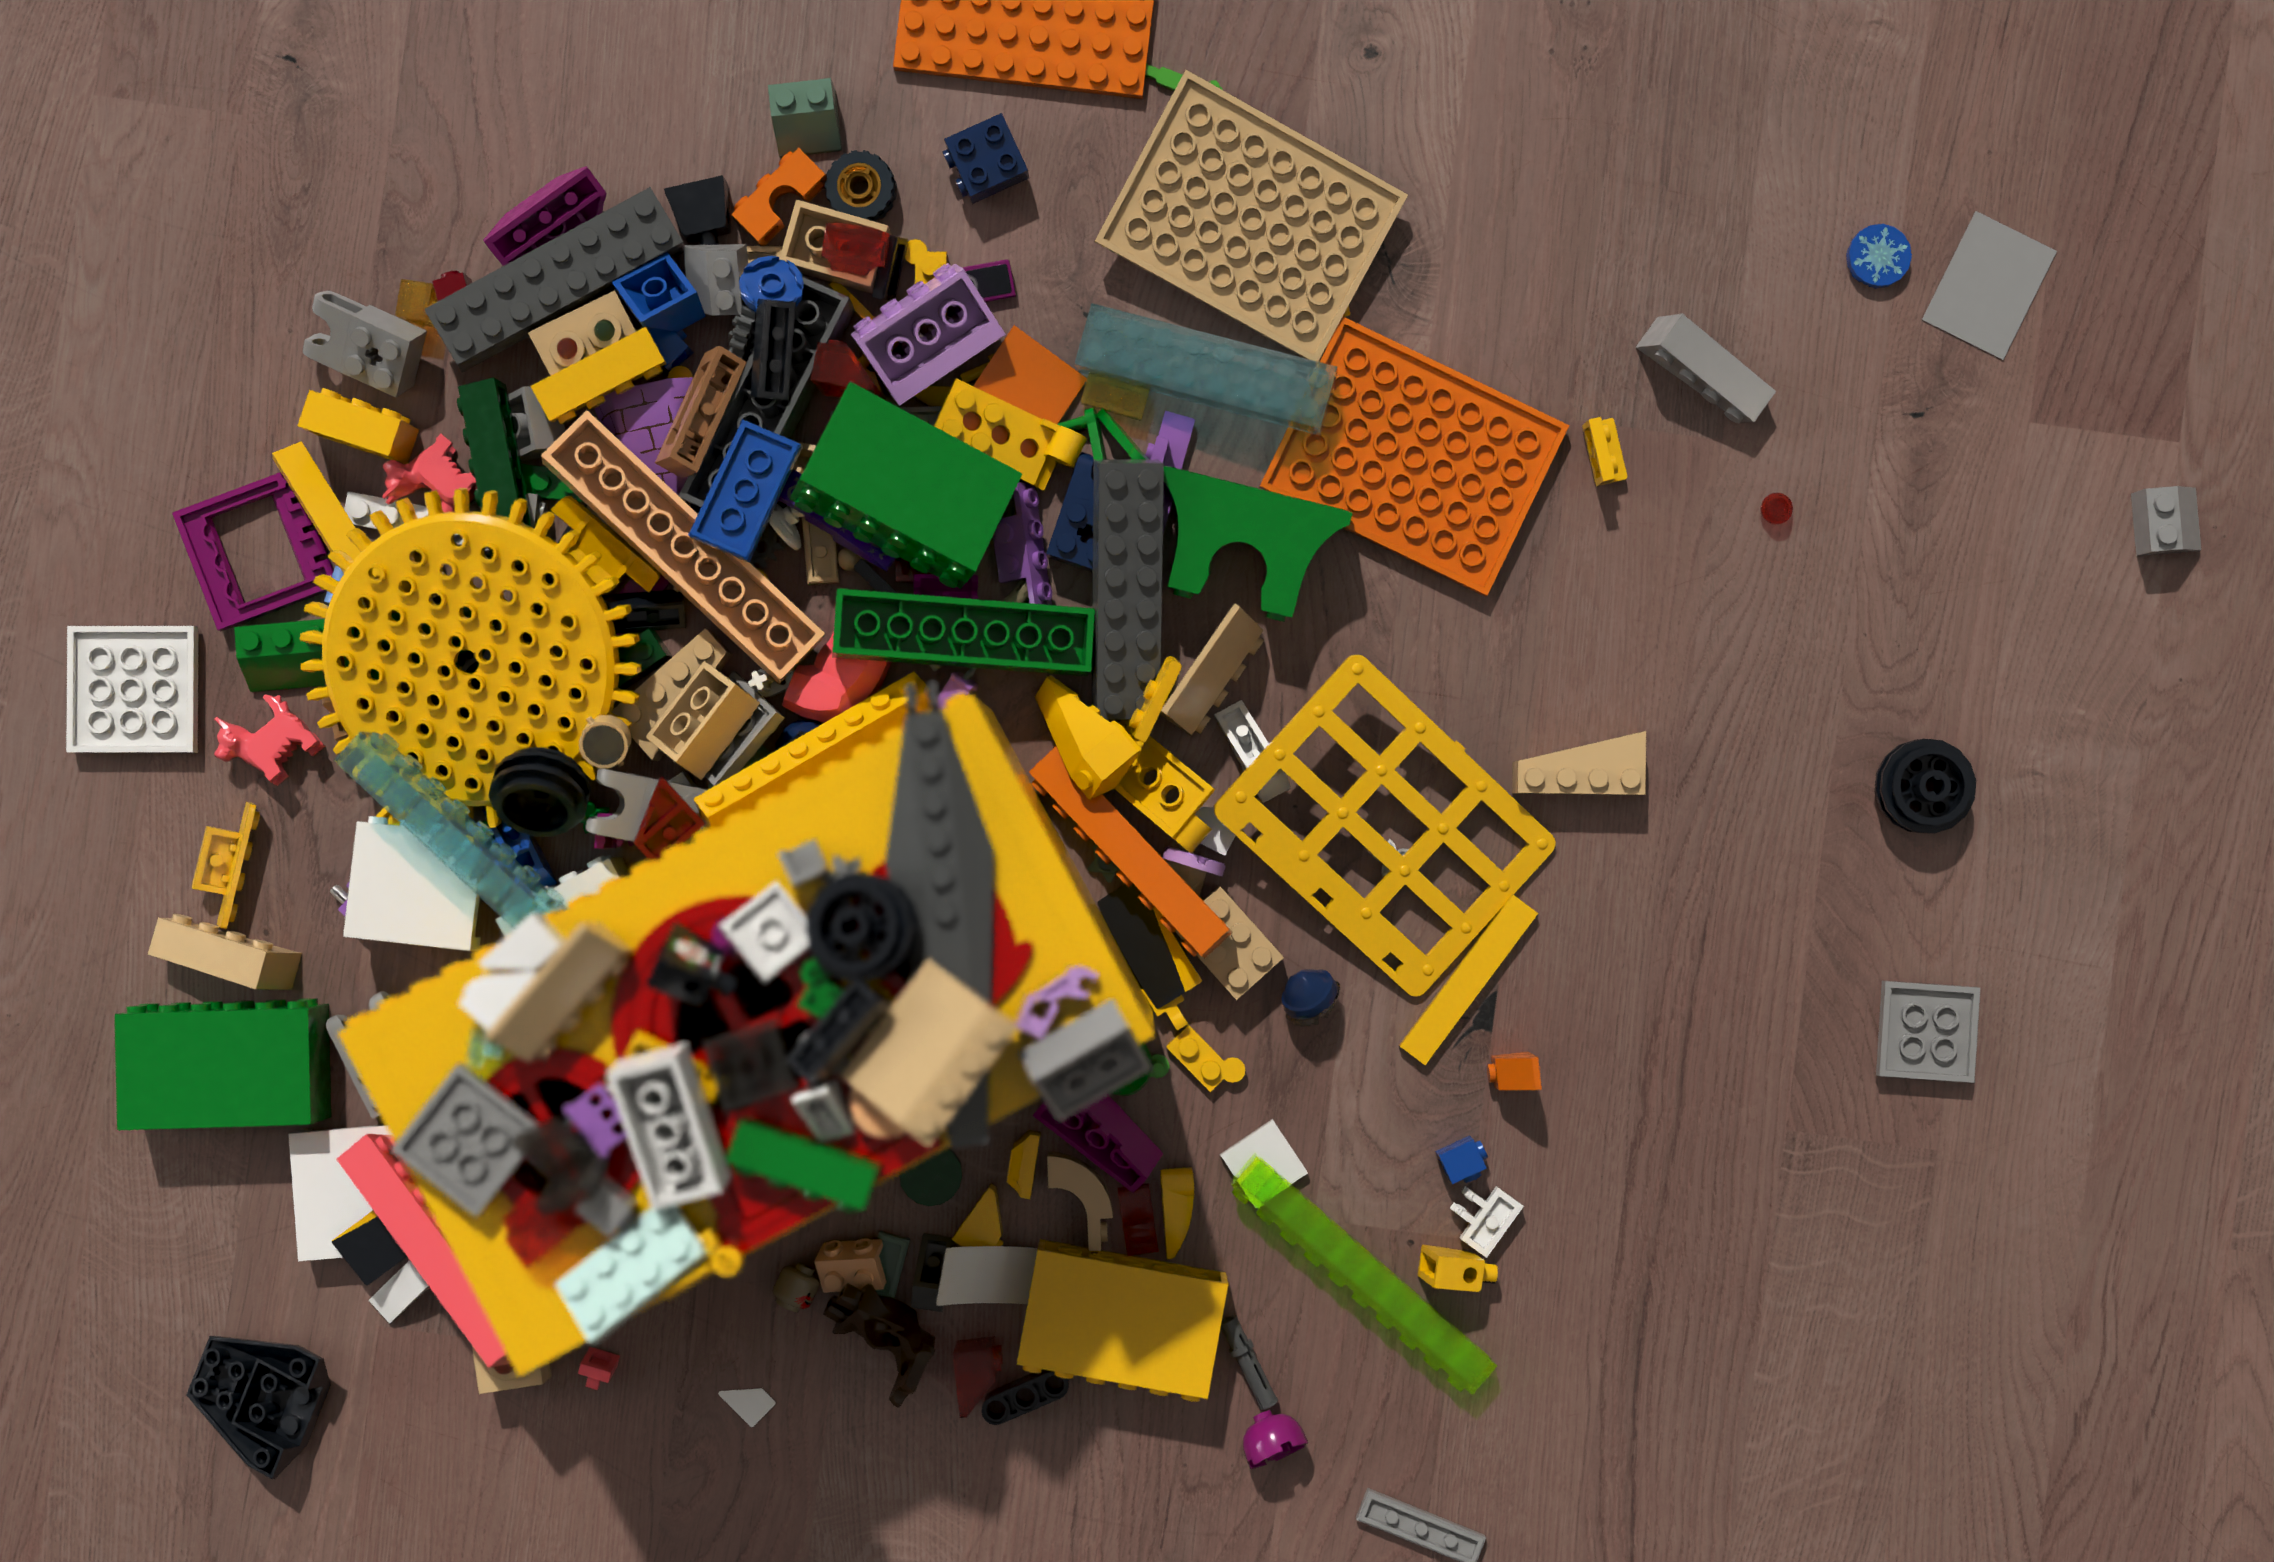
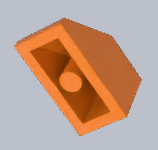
[1487,1052,1542,1090]

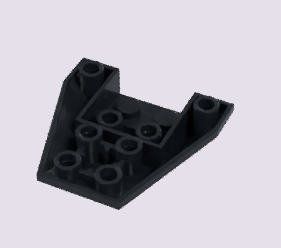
[186,1335,331,1479]

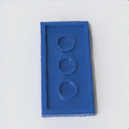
[689,419,803,562]

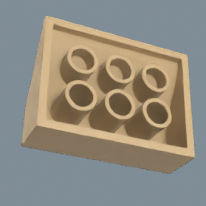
[1160,603,1264,736]
[840,958,1018,1146]

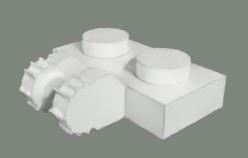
[1450,1186,1524,1258]

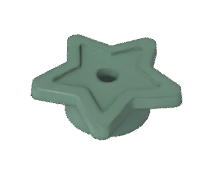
[1088,845,1120,883]

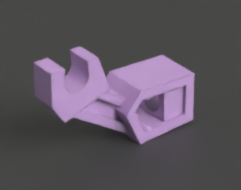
[1015,966,1098,1039]

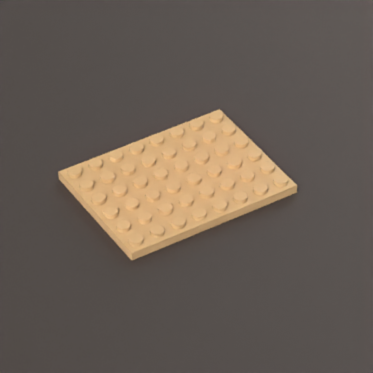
[1095,70,1408,365]

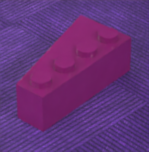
[1032,1094,1163,1193]

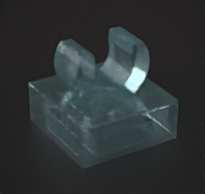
[466,1027,504,1068]

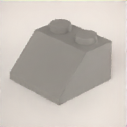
[683,244,748,315]
[508,387,566,461]
[2131,486,2201,556]

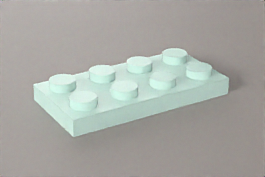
[555,1204,709,1344]

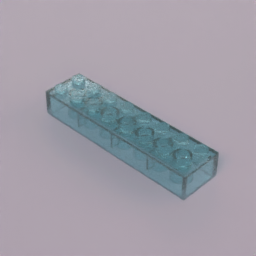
[1074,303,1337,436]
[334,731,568,929]

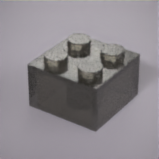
[703,1017,802,1112]

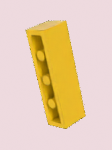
[530,327,667,425]

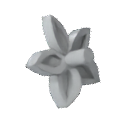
[823,855,861,883]

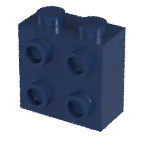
[942,113,1029,204]

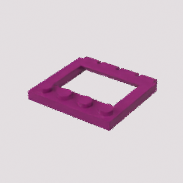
[172,472,334,631]

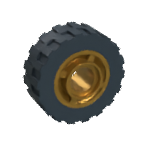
[825,150,897,222]

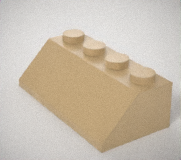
[485,922,633,1062]

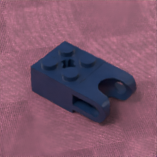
[1046,452,1094,573]

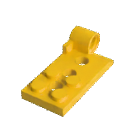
[934,378,1087,491]
[1115,719,1215,854]

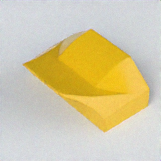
[1006,1130,1041,1199]

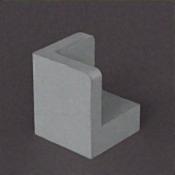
[778,839,831,888]

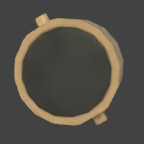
[579,715,631,768]

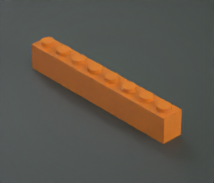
[1029,746,1233,958]

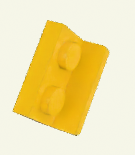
[1582,417,1627,487]

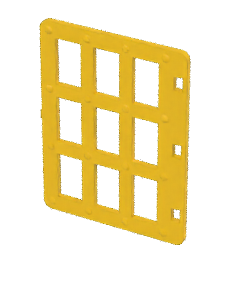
[1214,654,1556,997]

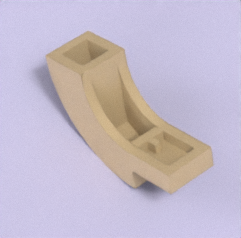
[1047,1152,1113,1251]

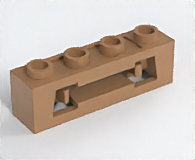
[655,346,747,478]

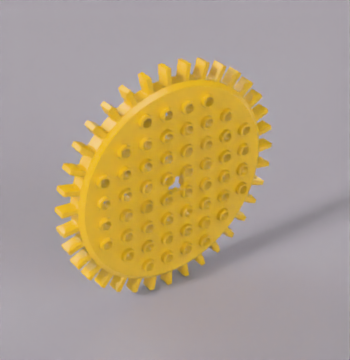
[300,488,642,828]

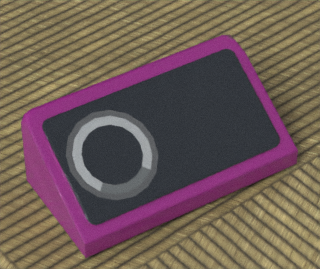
[954,259,1016,308]

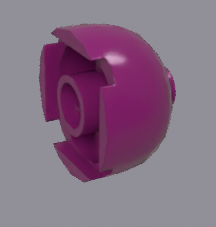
[1243,1410,1308,1469]

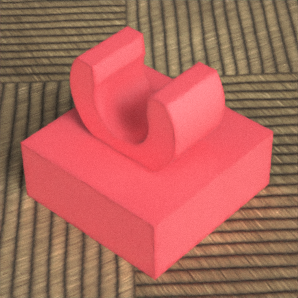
[578,1347,620,1390]

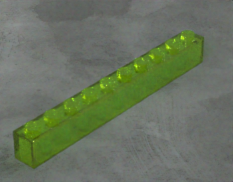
[1230,1153,1497,1395]

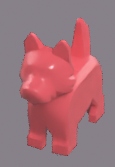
[382,433,477,512]
[214,694,325,786]

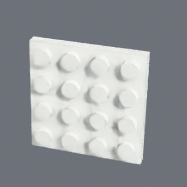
[66,626,198,753]

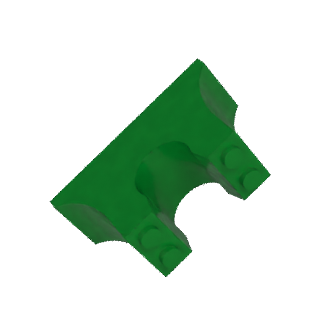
[1164,466,1353,622]

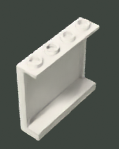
[343,816,493,951]
[289,1125,391,1261]

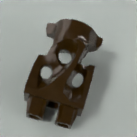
[823,1283,935,1408]

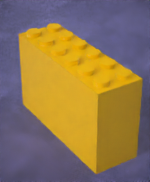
[1017,1239,1228,1402]

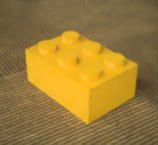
[297,388,419,464]

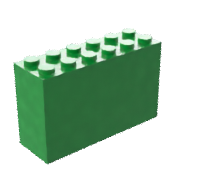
[789,382,1022,589]
[114,998,332,1131]

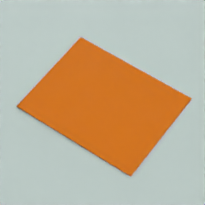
[963,325,1087,458]

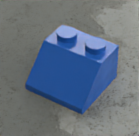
[612,252,706,332]

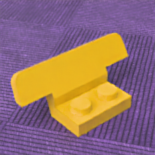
[550,496,660,595]

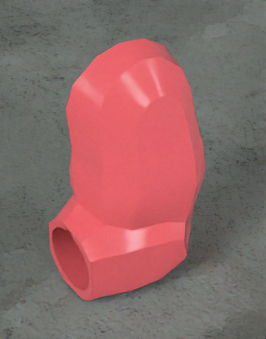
[782,630,891,723]

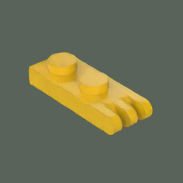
[1129,656,1181,743]

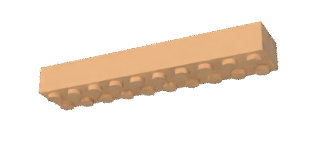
[541,410,825,684]

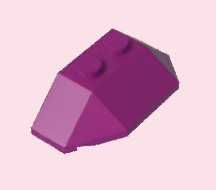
[483,166,607,266]

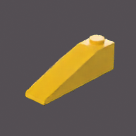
[1035,675,1142,800]

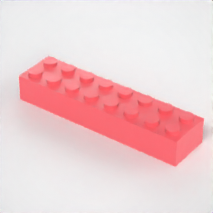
[337,1134,511,1368]

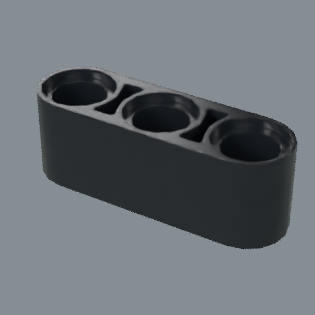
[981,1369,1070,1425]

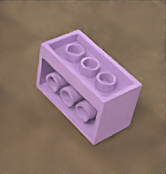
[851,263,1006,406]

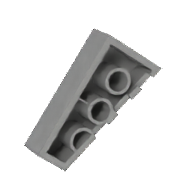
[1635,314,1776,424]

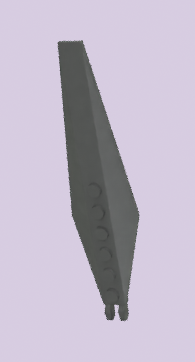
[886,682,994,1148]

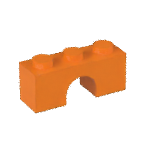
[731,148,827,246]

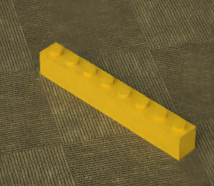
[693,671,931,828]

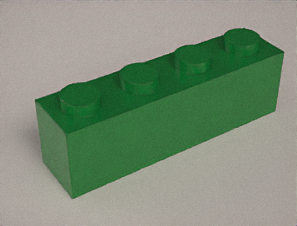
[725,1117,882,1213]

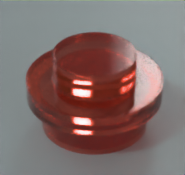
[1760,493,1793,525]

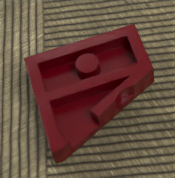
[633,776,705,861]

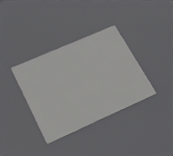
[1922,211,2057,360]

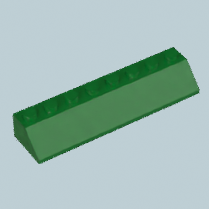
[234,606,499,692]

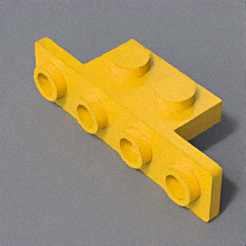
[192,802,260,929]

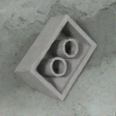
[1018,998,1152,1122]

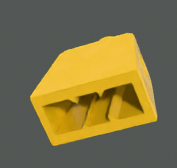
[1417,1244,1498,1292]

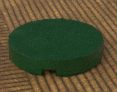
[899,1147,963,1206]

